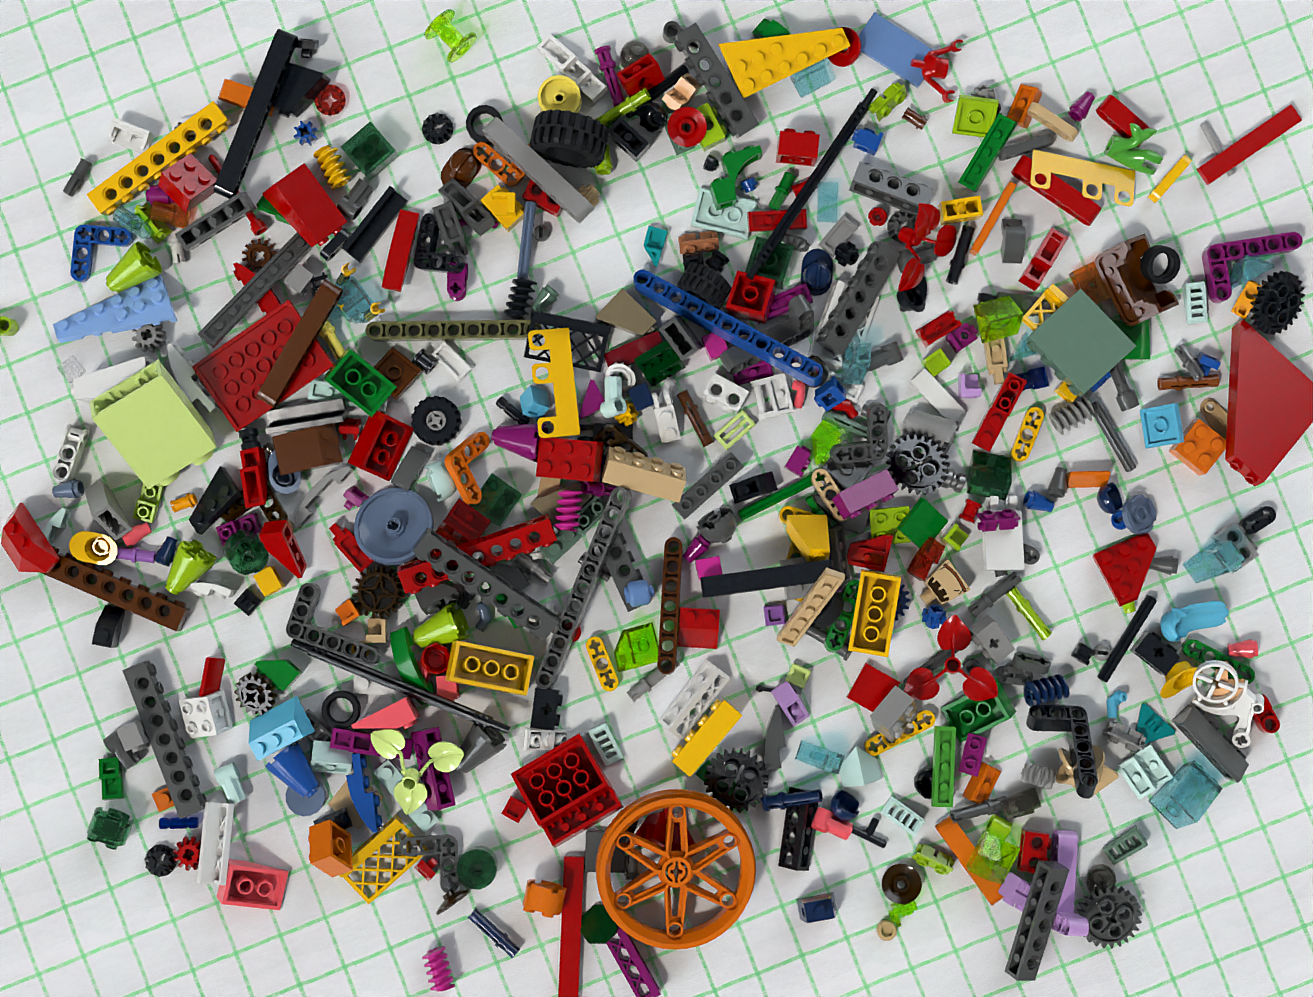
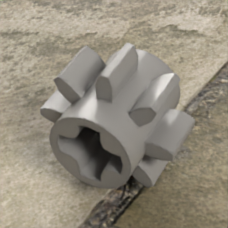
[971,85,995,99]

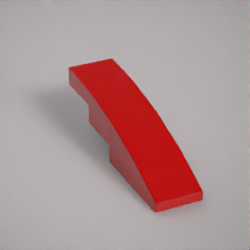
[382,209,420,292]

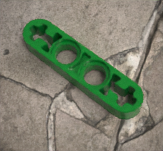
[824,580,859,653]
[1181,639,1255,684]

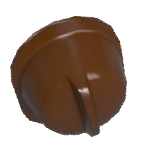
[441,148,481,188]

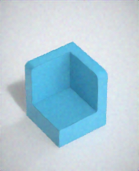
[520,385,550,420]

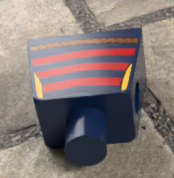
[796,892,837,923]

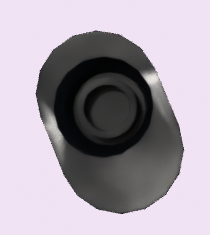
[896,276,927,313]

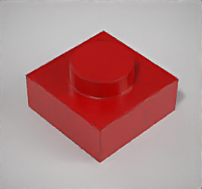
[501,796,528,823]

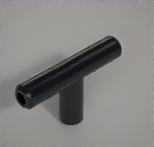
[851,817,887,848]

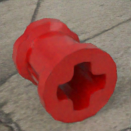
[958,499,982,524]

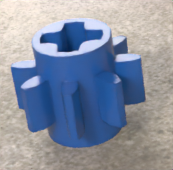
[294,121,318,146]
[922,604,947,629]

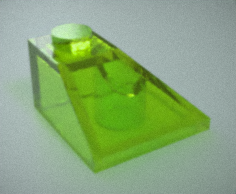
[614,622,658,672]
[966,831,1020,884]

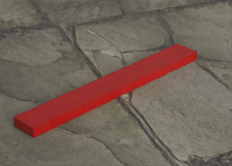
[558,856,584,997]

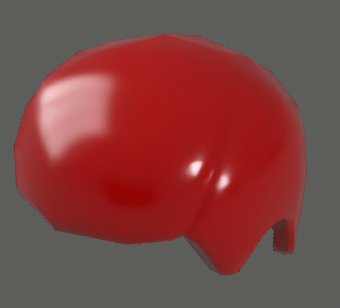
[420,643,450,674]

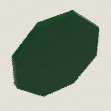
[580,905,618,944]

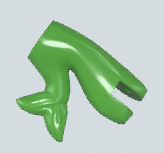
[1104,123,1163,175]

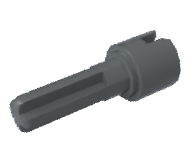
[1110,363,1140,411]

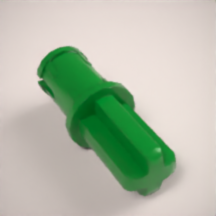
[769,172,796,210]

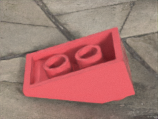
[351,696,421,729]
[217,859,289,910]

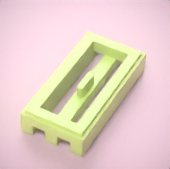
[713,410,756,451]

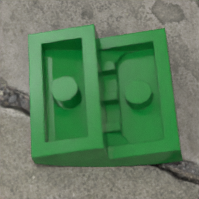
[1112,320,1150,360]

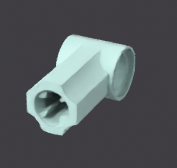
[600,376,627,418]
[214,762,247,804]

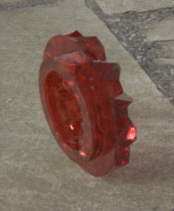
[314,84,346,117]

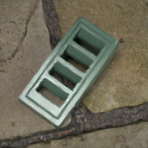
[1103,825,1148,865]

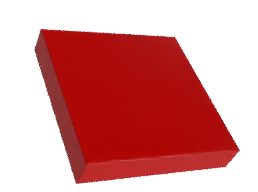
[846,663,900,712]

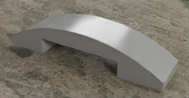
[294,466,354,528]

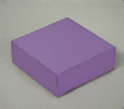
[763,604,786,626]

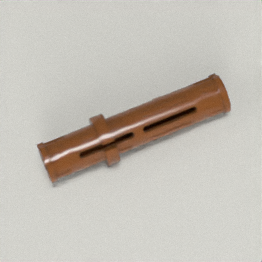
[1157,374,1219,391]

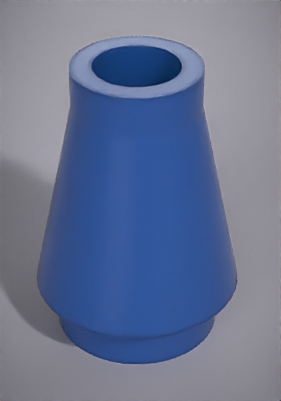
[1023,490,1054,512]

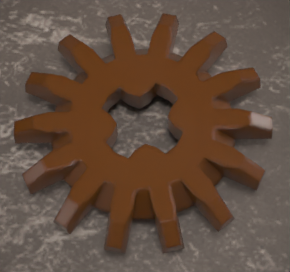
[242,239,277,272]

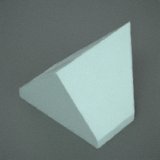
[838,746,882,787]

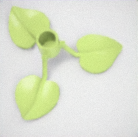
[371,728,464,815]

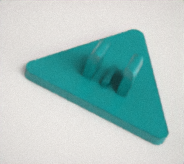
[1136,703,1175,745]

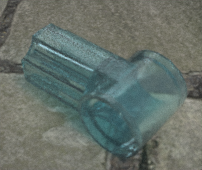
[113,206,152,239]

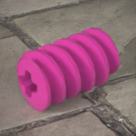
[554,490,583,532]
[422,946,455,992]

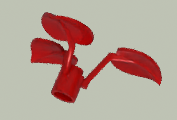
[898,203,957,291]
[904,615,998,701]

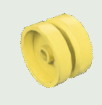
[537,75,582,113]

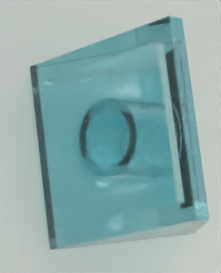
[1229,255,1275,289]

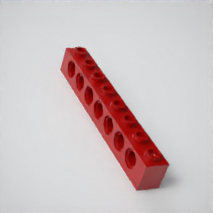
[397,514,557,594]

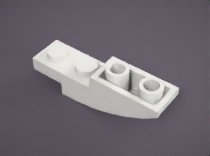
[167,343,220,414]

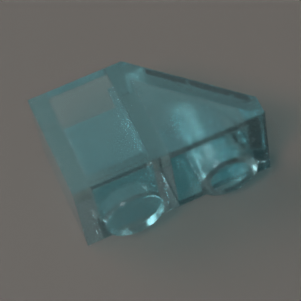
[842,342,871,385]

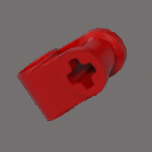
[1252,694,1280,733]

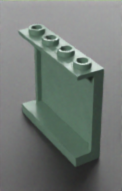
[1025,288,1136,398]

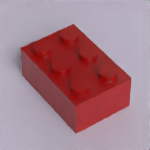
[536,437,603,483]

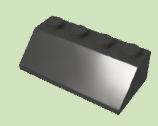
[1172,705,1249,783]

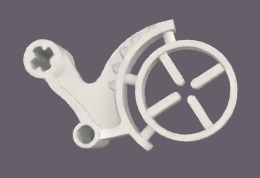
[1192,660,1264,748]

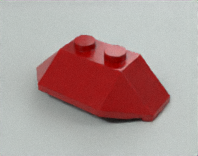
[1,503,60,573]

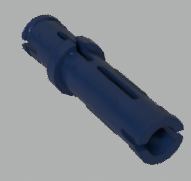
[468,908,520,958]

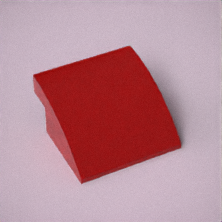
[511,733,624,848]

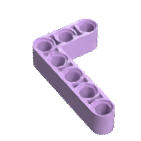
[1051,830,1089,936]

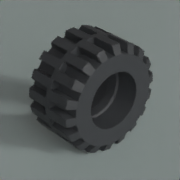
[677,263,731,309]

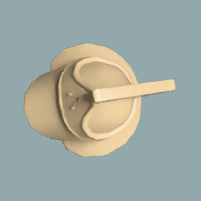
[1056,745,1118,796]

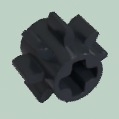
[835,241,859,267]

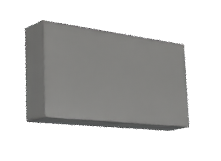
[818,215,859,257]

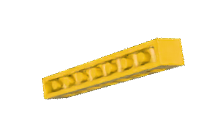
[86,101,231,216]

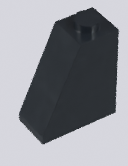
[273,62,331,118]

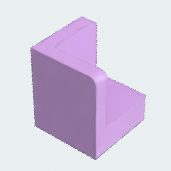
[958,373,981,398]

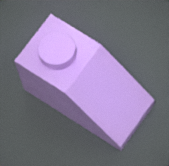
[771,681,810,727]

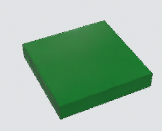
[897,497,948,552]

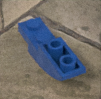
[346,753,382,833]

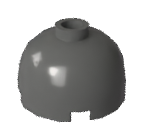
[696,506,737,543]

